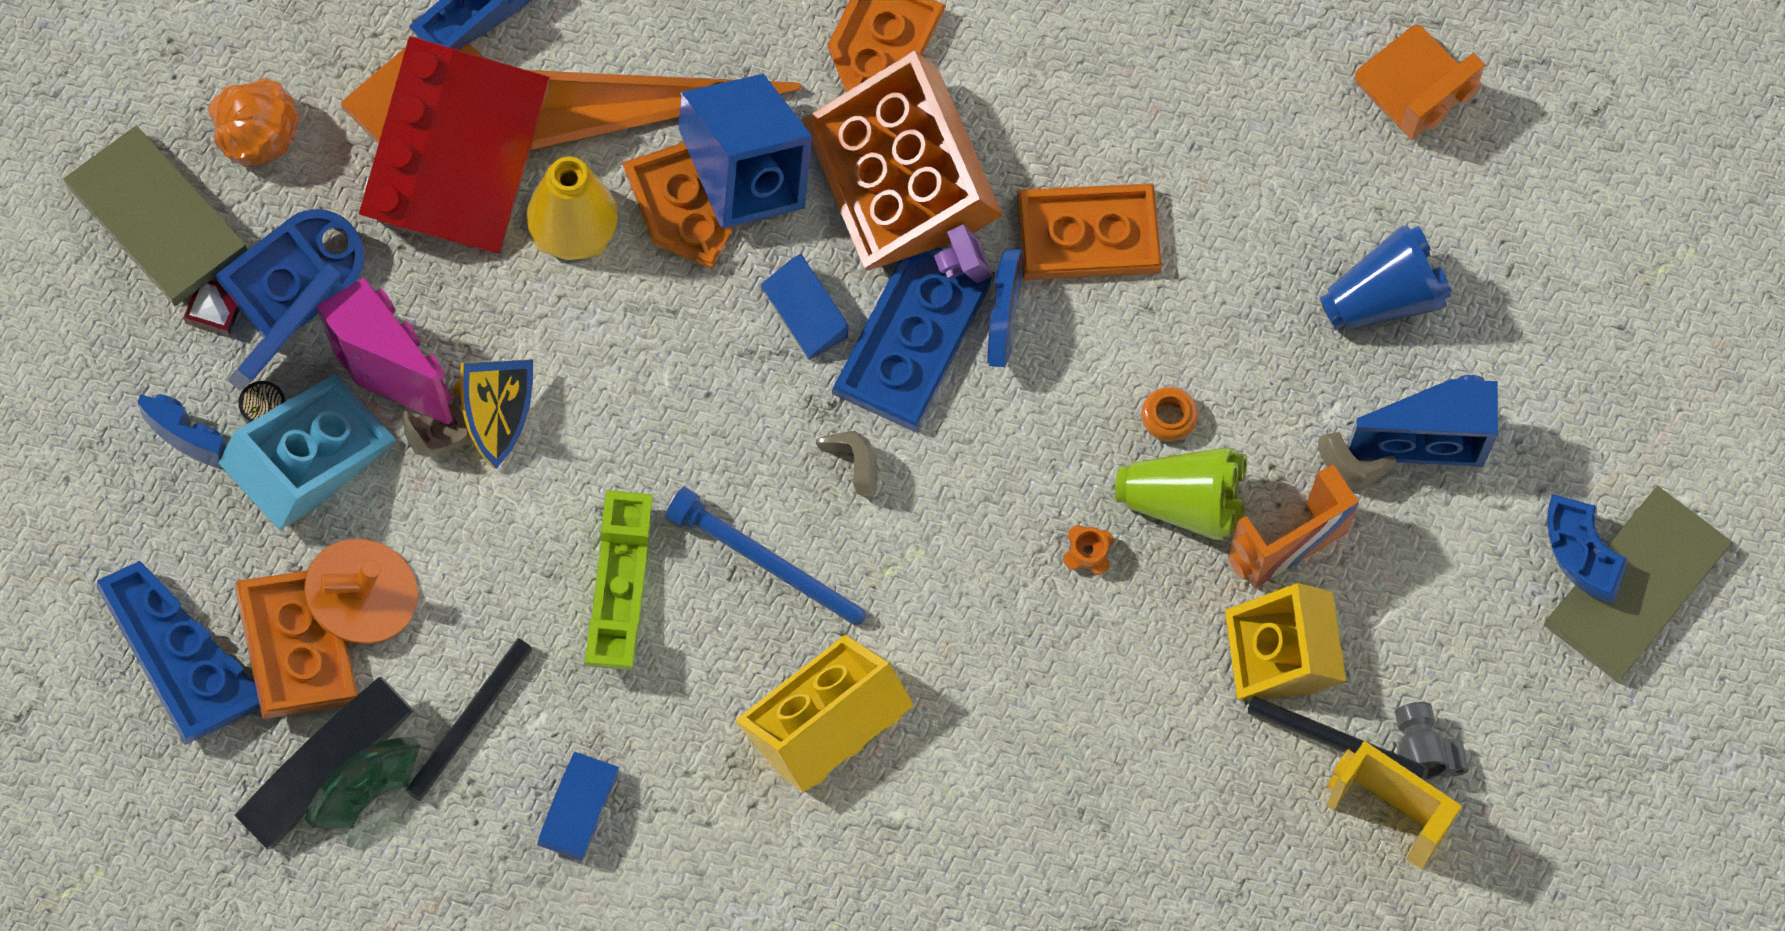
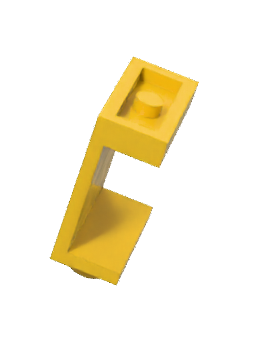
[1326,741,1462,869]

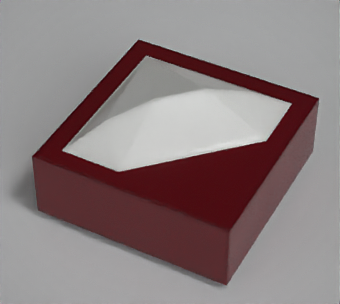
[183,280,240,337]

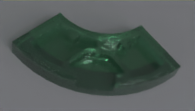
[304,737,421,829]

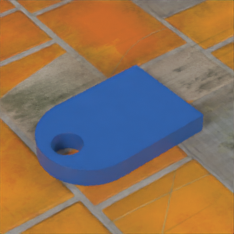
[215,209,364,337]

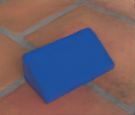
[761,254,849,360]

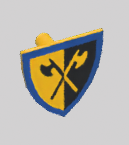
[453,359,533,469]

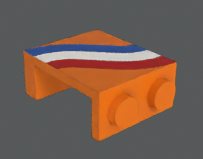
[1228,464,1359,589]

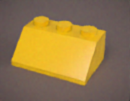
[735,634,914,793]

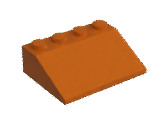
[802,50,1003,271]

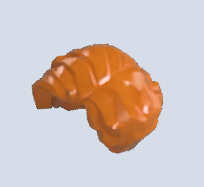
[208,78,299,167]

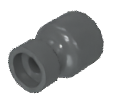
[1395,702,1469,780]

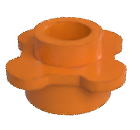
[1063,525,1114,575]

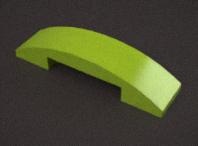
[585,490,653,670]

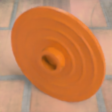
[304,539,418,644]

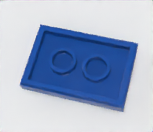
[227,263,341,390]

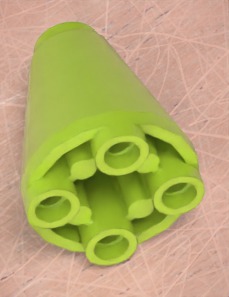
[1115,448,1247,541]

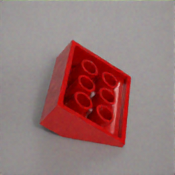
[359,36,551,254]

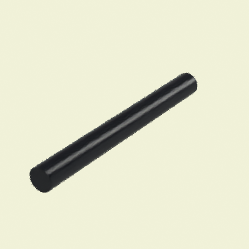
[406,638,532,801]
[1248,696,1429,781]

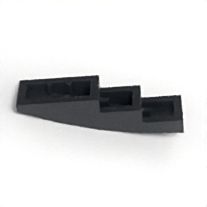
[234,677,414,849]

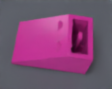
[317,277,453,425]

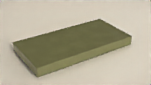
[63,125,248,307]
[1544,485,1732,683]

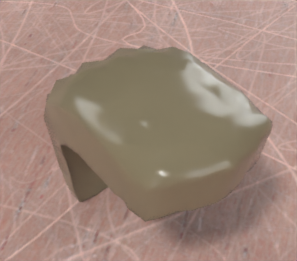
[403,404,472,457]
[816,431,878,497]
[1318,432,1397,491]

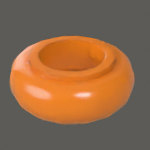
[1141,386,1199,442]

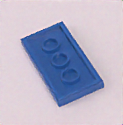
[832,247,995,432]

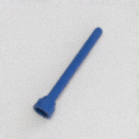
[665,486,866,625]

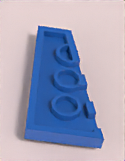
[97,561,261,745]

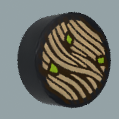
[238,381,286,424]

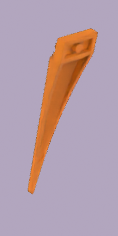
[529,70,803,151]

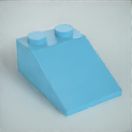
[218,373,396,530]

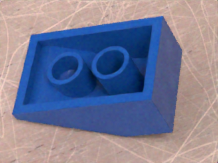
[1347,375,1498,467]

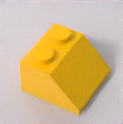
[1225,583,1346,701]

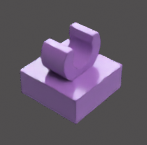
[934,224,993,284]

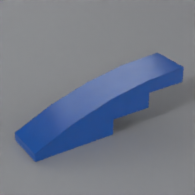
[409,0,532,50]

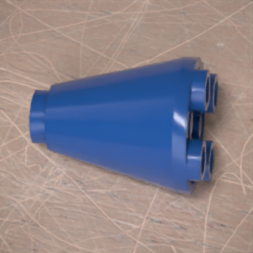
[1319,224,1452,331]

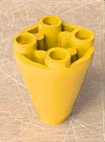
[527,156,618,260]

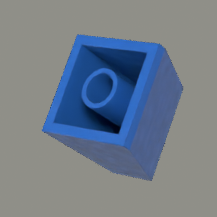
[678,73,812,228]

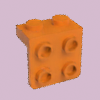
[1354,25,1485,141]

